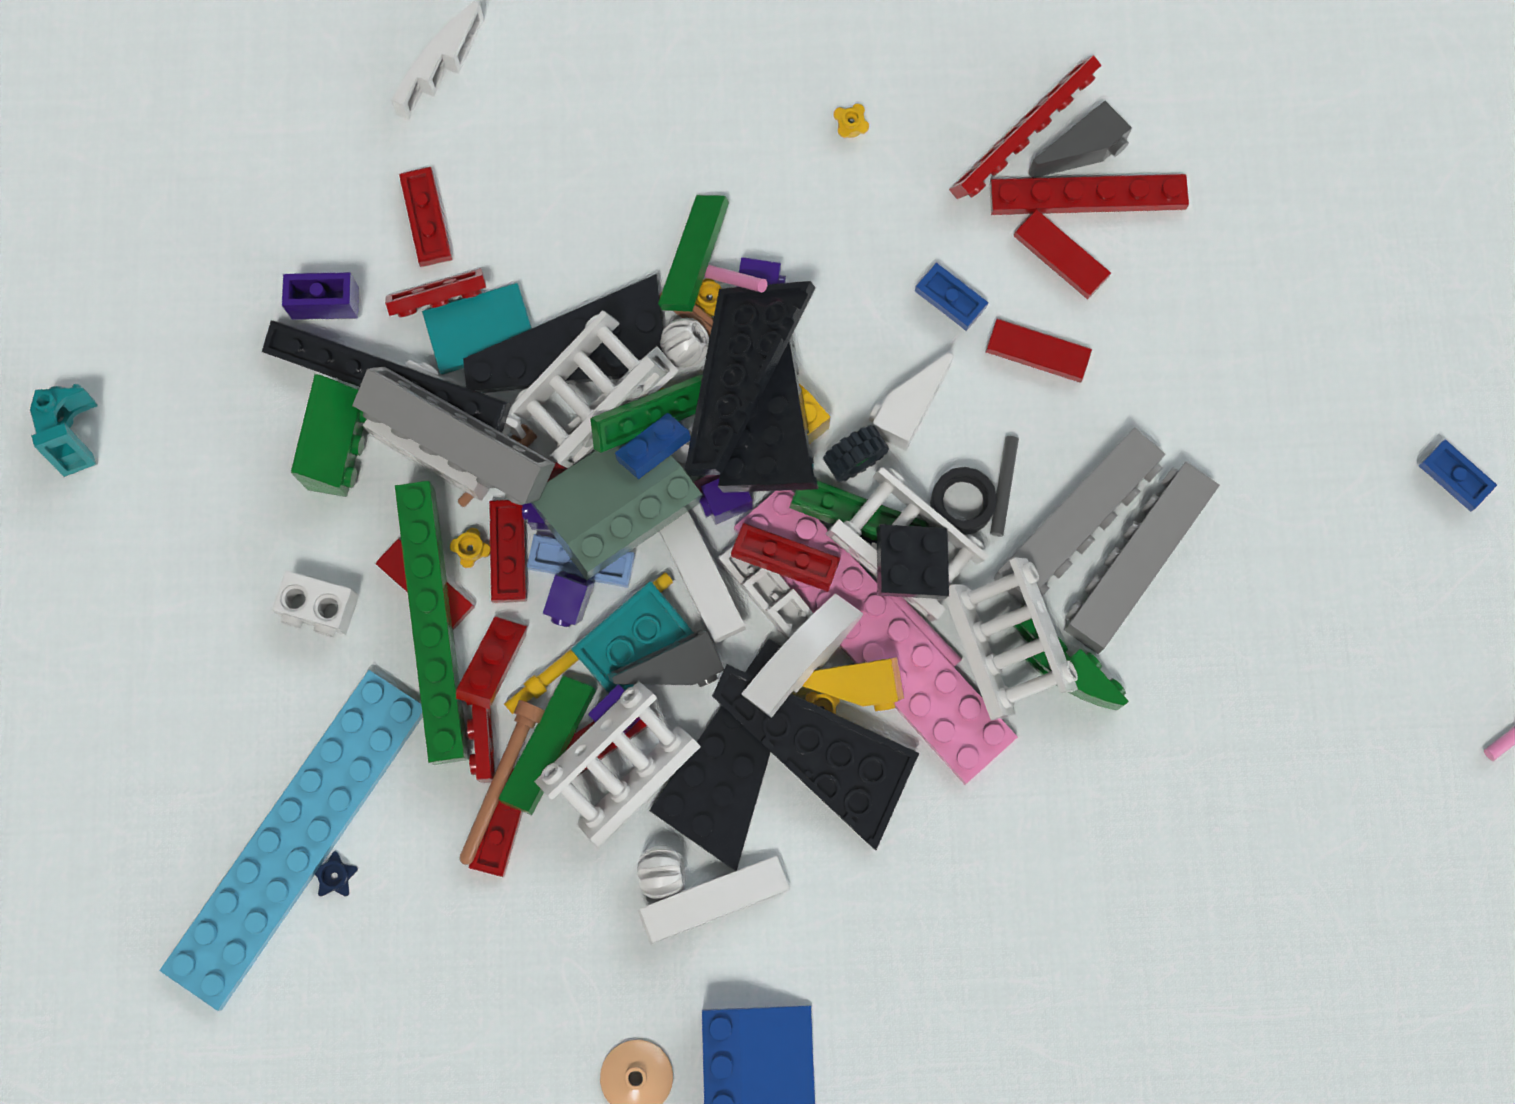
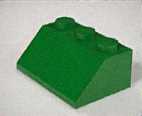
[291,374,367,497]

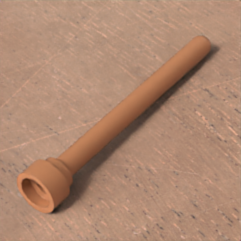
[459,700,545,865]

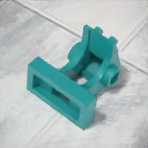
[30,384,98,477]

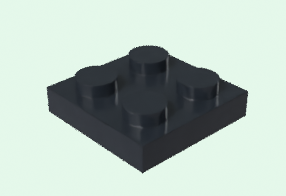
[876,524,949,599]

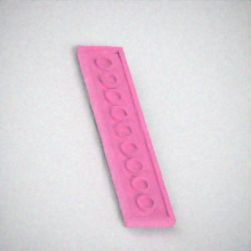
[734,490,1018,785]

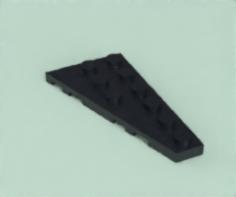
[463,274,663,393]
[685,281,816,476]
[718,335,818,493]
[649,638,782,871]
[712,664,919,851]

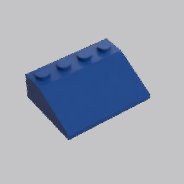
[702,1005,815,1104]

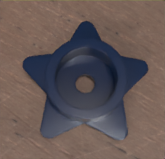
[314,852,358,897]

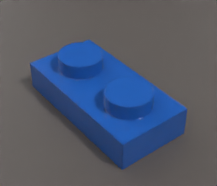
[915,262,989,331]
[615,413,691,480]
[1419,439,1497,512]

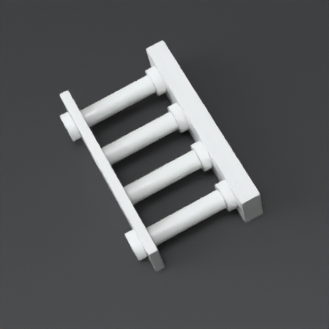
[510,310,667,468]
[363,360,526,501]
[826,467,989,622]
[946,557,1078,720]
[534,681,701,847]

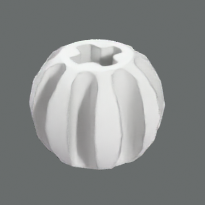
[660,318,710,368]
[637,846,686,900]

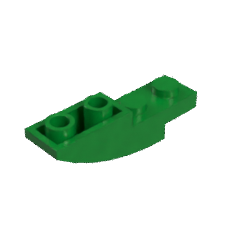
[1013,605,1129,711]

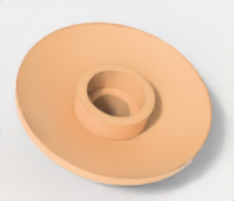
[600,1040,673,1104]

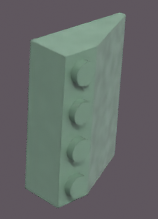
[530,441,702,581]

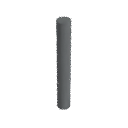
[990,436,1019,537]

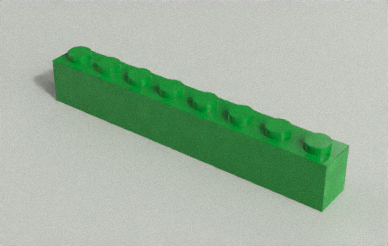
[395,481,469,765]

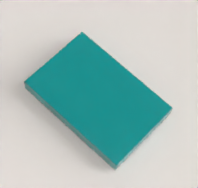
[422,283,532,375]
[570,581,694,694]

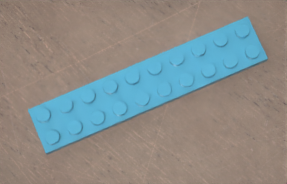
[159,670,423,1011]

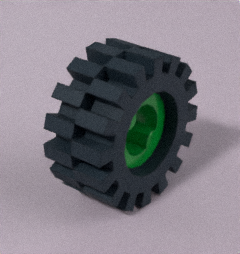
[823,425,889,482]

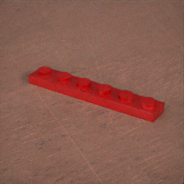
[949,55,1102,199]
[989,174,1189,215]

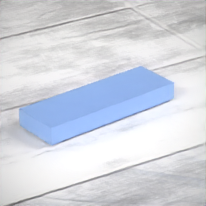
[527,534,635,588]

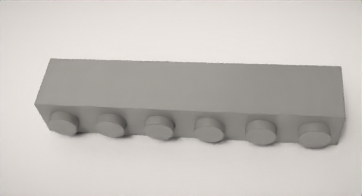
[352,367,555,505]
[993,427,1166,606]
[1064,462,1220,654]

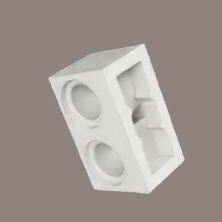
[272,571,359,637]

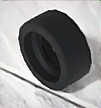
[930,467,997,535]

